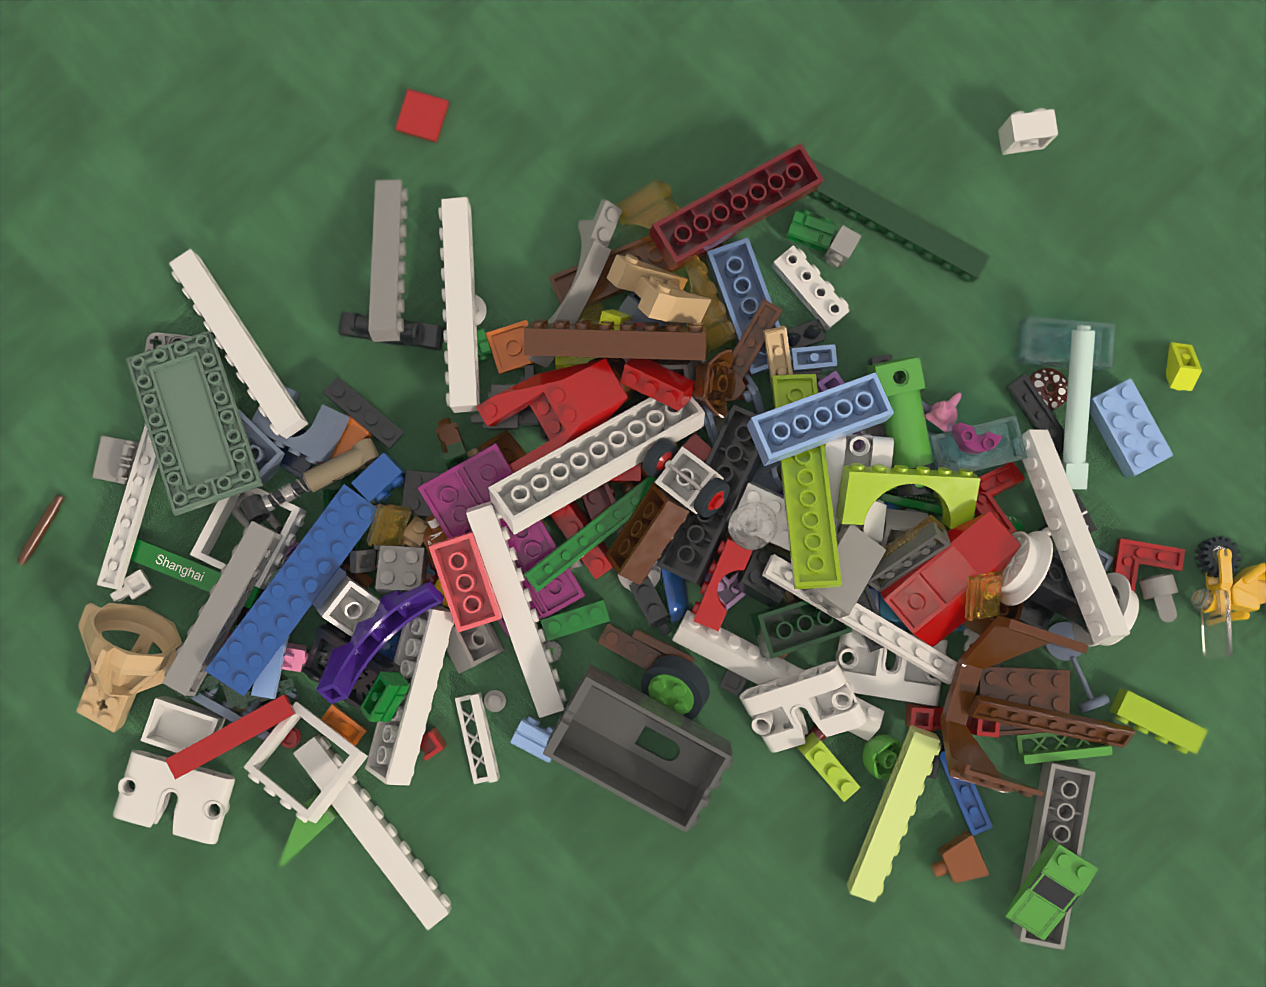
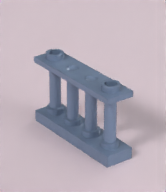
[191,678,300,741]

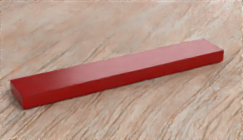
[165,694,296,779]

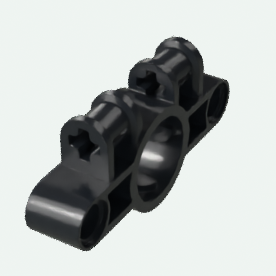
[338,312,445,350]

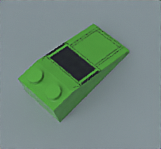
[1004,838,1098,940]

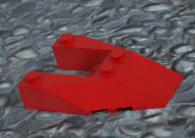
[477,358,628,473]

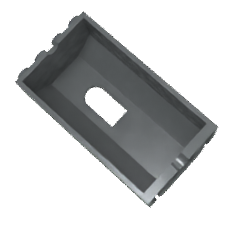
[543,664,733,833]

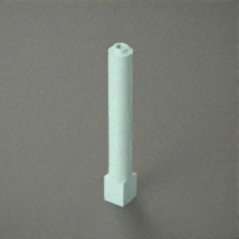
[1060,325,1095,489]

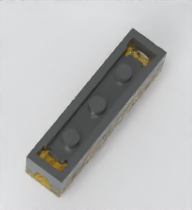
[867,515,951,592]

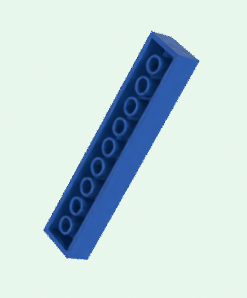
[205,484,381,696]

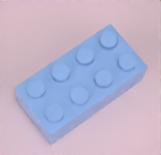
[1089,378,1173,477]

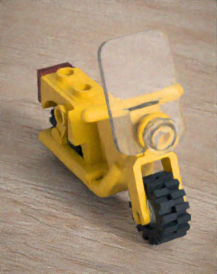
[1191,536,1266,659]

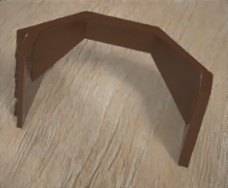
[940,616,1088,798]

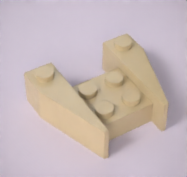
[607,254,711,323]

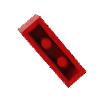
[620,358,695,411]

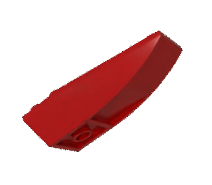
[880,510,1022,647]

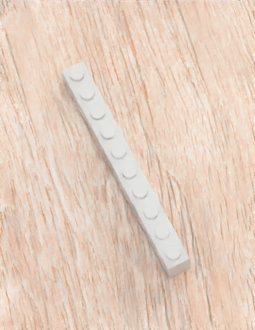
[438,197,480,413]
[169,249,308,439]
[1015,430,1130,644]
[466,501,567,718]
[672,610,884,741]
[293,734,452,930]

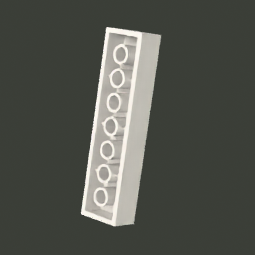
[365,605,454,785]

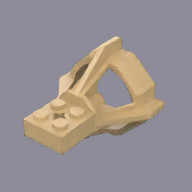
[76,603,183,733]

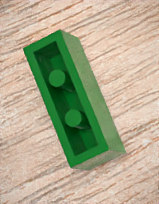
[541,599,611,641]

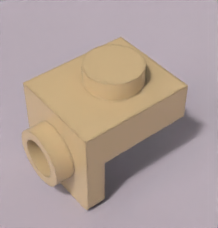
[400,516,430,548]

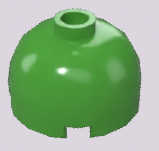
[862,734,903,780]

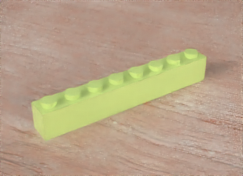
[847,725,941,902]

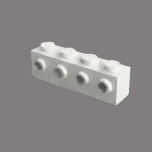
[771,245,850,331]

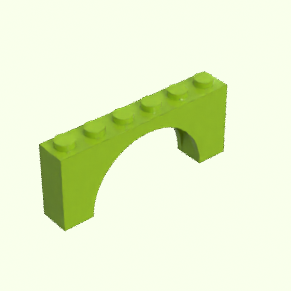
[836,463,980,529]

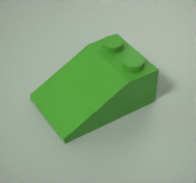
[279,794,339,867]

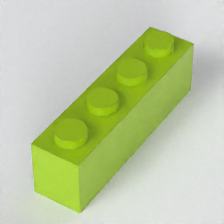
[1109,688,1208,755]

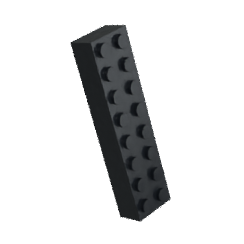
[657,404,762,587]

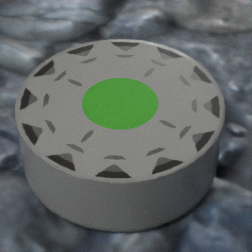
[544,640,562,662]

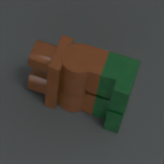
[435,418,468,469]

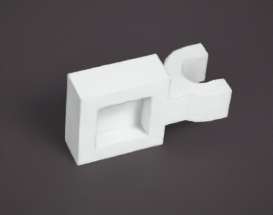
[110,569,154,602]

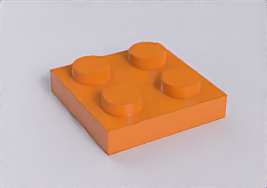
[486,320,535,375]

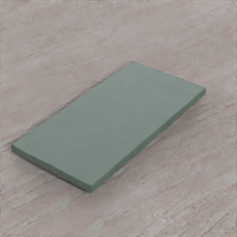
[126,331,263,516]

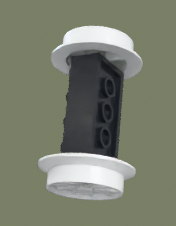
[992,531,1139,647]

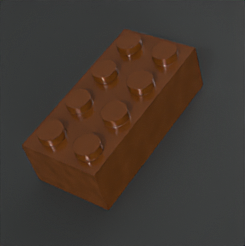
[606,482,689,585]
[974,666,1070,714]

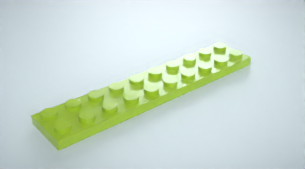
[771,374,842,589]

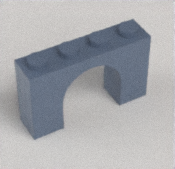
[252,386,350,465]

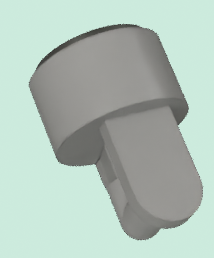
[1139,573,1178,622]

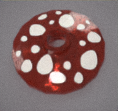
[1029,368,1068,410]

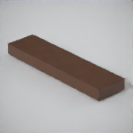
[729,299,783,380]

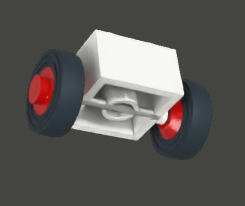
[643,439,730,517]

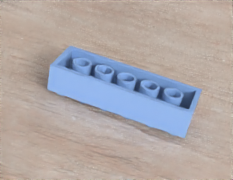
[747,372,894,466]

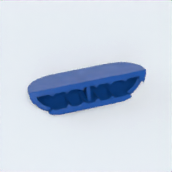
[661,568,689,623]

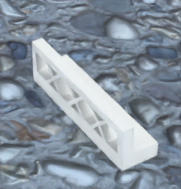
[455,692,500,784]

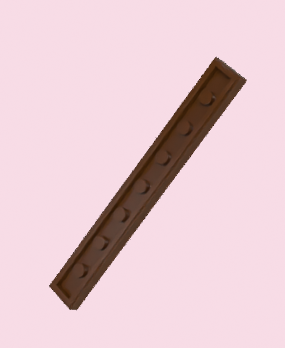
[967,695,1135,748]

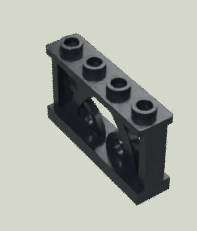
[301,622,401,714]

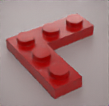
[975,461,1025,534]
[1112,538,1185,592]

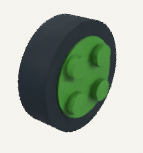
[641,655,710,720]

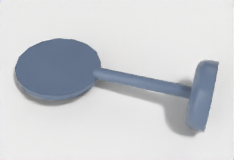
[1045,622,1110,712]

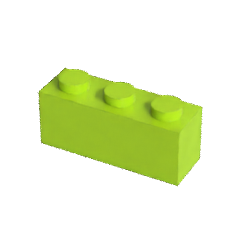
[796,732,861,802]

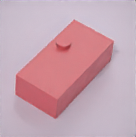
[429,531,503,633]

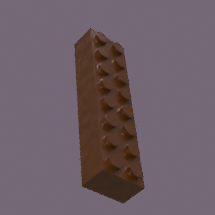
[524,319,708,360]

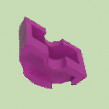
[951,422,1003,455]

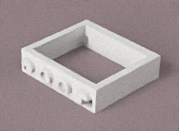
[190,488,307,590]
[244,702,368,823]

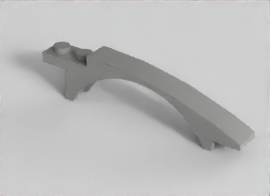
[528,200,622,368]

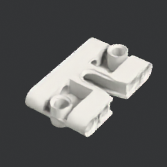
[825,433,894,544]
[835,628,948,706]
[739,661,867,753]
[113,750,236,844]

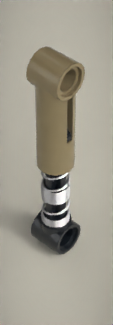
[240,438,380,524]

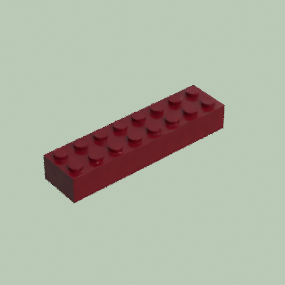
[648,143,824,271]

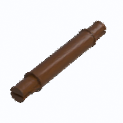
[16,493,65,565]

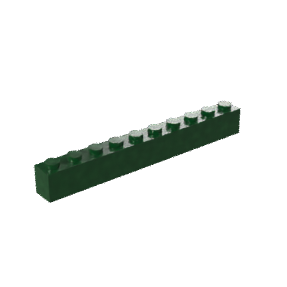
[808,158,990,283]

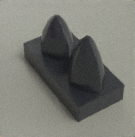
[787,319,826,350]

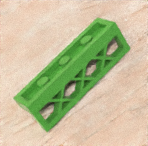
[1015,732,1113,764]

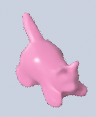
[925,392,962,434]

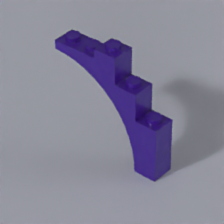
[316,582,444,704]

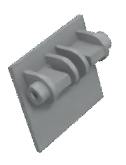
[92,436,139,484]

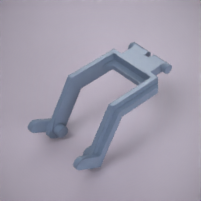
[694,374,783,493]

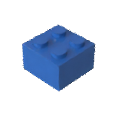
[352,453,406,504]

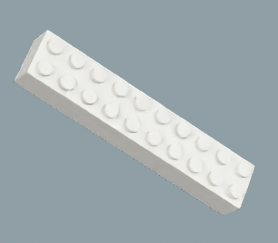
[488,396,705,535]

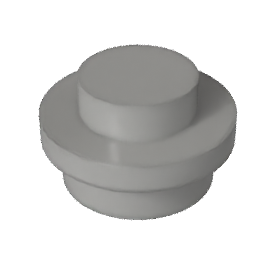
[484,690,506,712]

